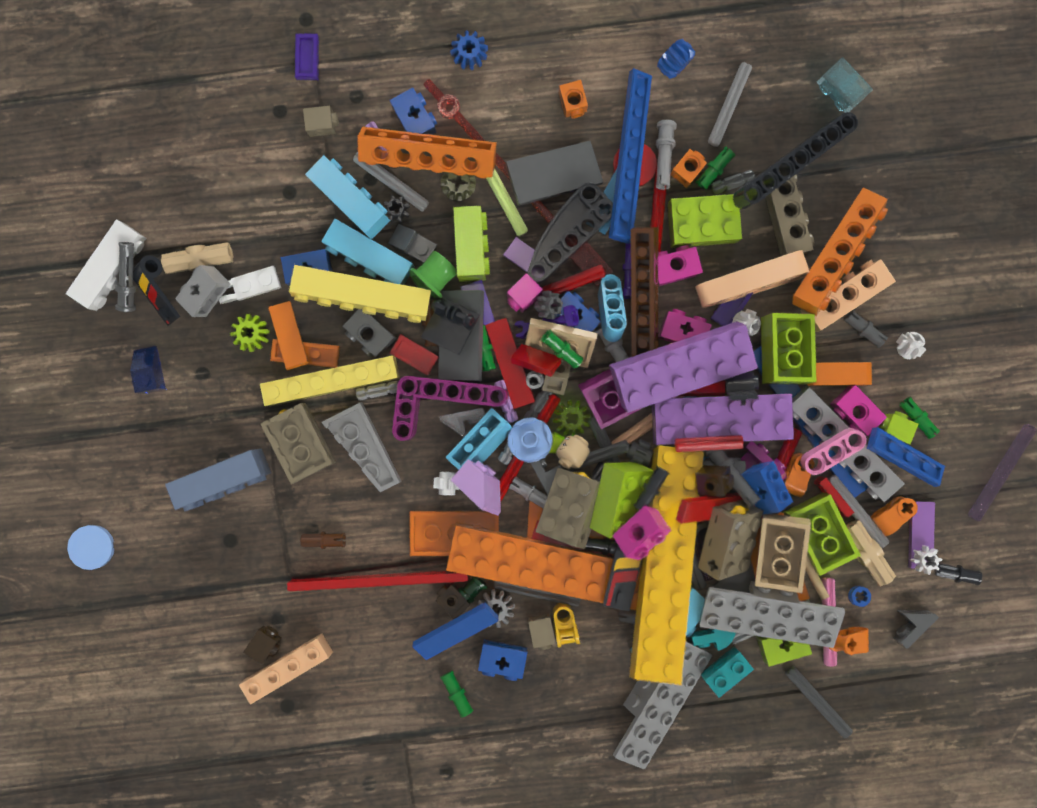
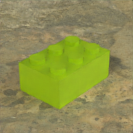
[667,194,742,248]
[453,206,490,282]
[761,313,816,385]
[590,462,654,538]
[783,493,861,576]

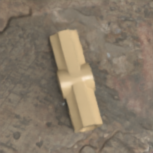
[161,242,233,274]
[846,520,896,587]

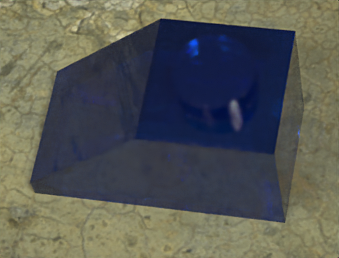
[130,346,166,394]

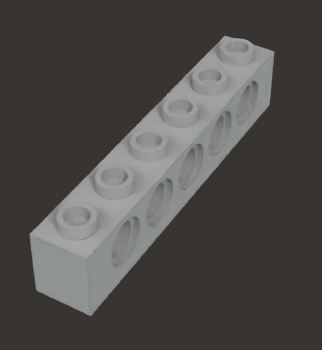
[792,385,905,502]

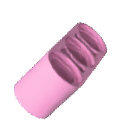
[800,428,866,475]

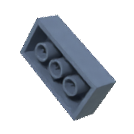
[165,449,271,512]

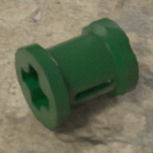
[458,576,488,603]

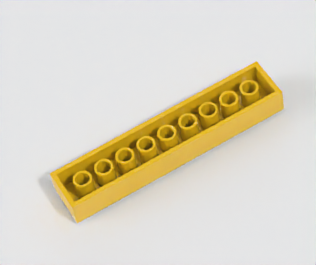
[629,445,704,685]

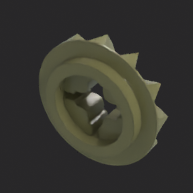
[441,172,476,201]

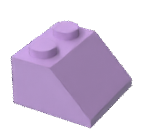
[451,459,501,515]

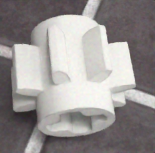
[732,309,761,336]
[896,332,926,359]
[433,472,459,495]
[910,545,942,575]

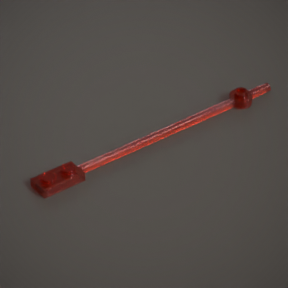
[423,79,613,287]

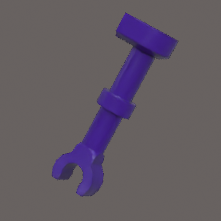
[622,243,631,299]
[515,305,579,339]

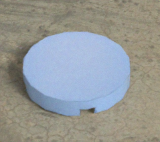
[508,417,553,463]
[67,525,114,570]

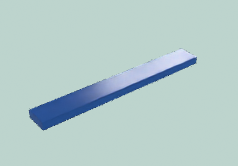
[609,68,652,244]
[753,346,869,498]

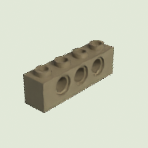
[762,170,814,256]

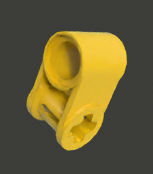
[553,603,580,648]

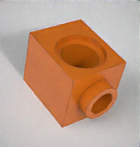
[558,80,588,118]
[670,149,707,188]

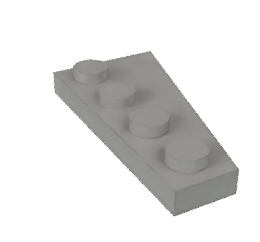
[321,402,402,492]

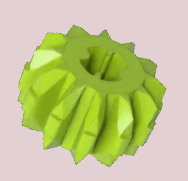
[230,314,270,352]

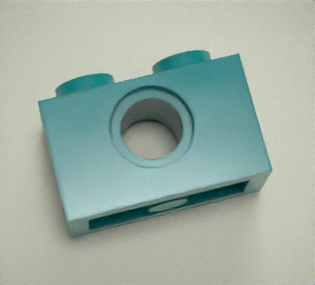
[701,646,754,698]

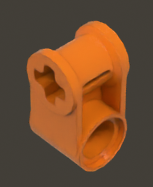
[784,453,815,498]
[871,496,918,536]
[829,627,869,655]

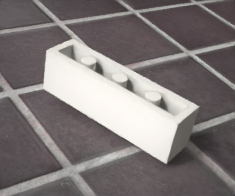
[66,219,146,311]

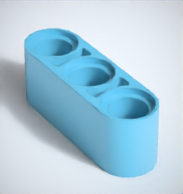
[598,274,627,342]

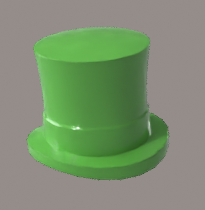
[409,251,457,299]

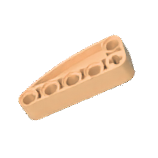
[695,250,810,308]

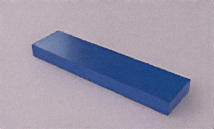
[867,427,945,487]
[412,602,499,660]

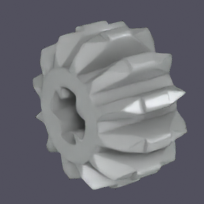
[478,589,515,628]

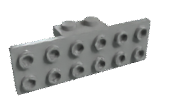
[699,581,845,648]
[613,641,712,769]

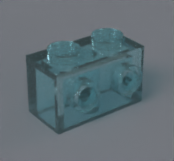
[817,57,873,112]

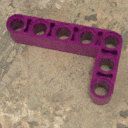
[392,376,509,441]

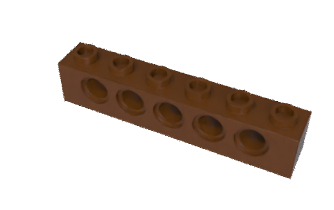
[631,227,659,357]

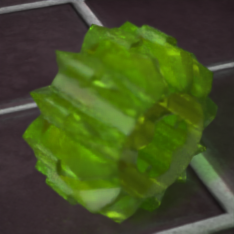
[553,400,591,436]

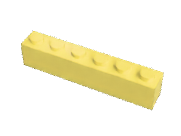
[289,265,431,323]
[260,356,400,406]

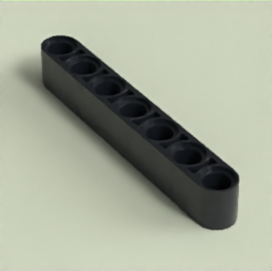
[733,112,858,209]

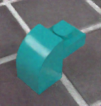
[689,629,735,651]

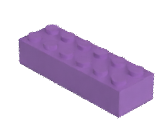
[609,321,758,413]
[652,394,794,445]

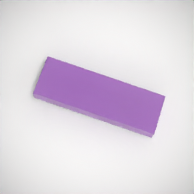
[908,501,935,568]

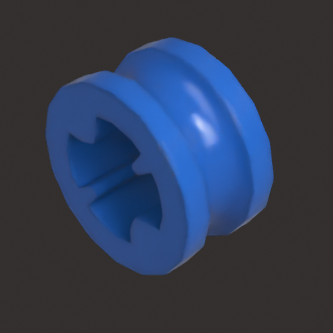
[848,586,871,607]

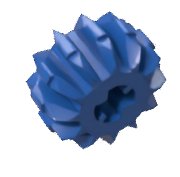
[450,30,488,71]
[657,39,695,79]

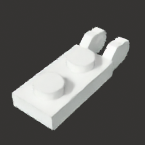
[219,266,281,304]

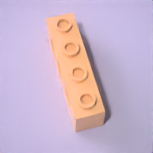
[800,259,896,332]
[239,633,333,705]

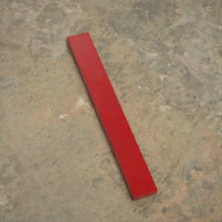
[287,571,469,591]

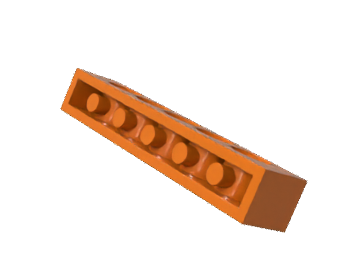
[358,127,497,178]
[792,188,888,316]

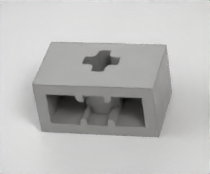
[175,265,230,317]

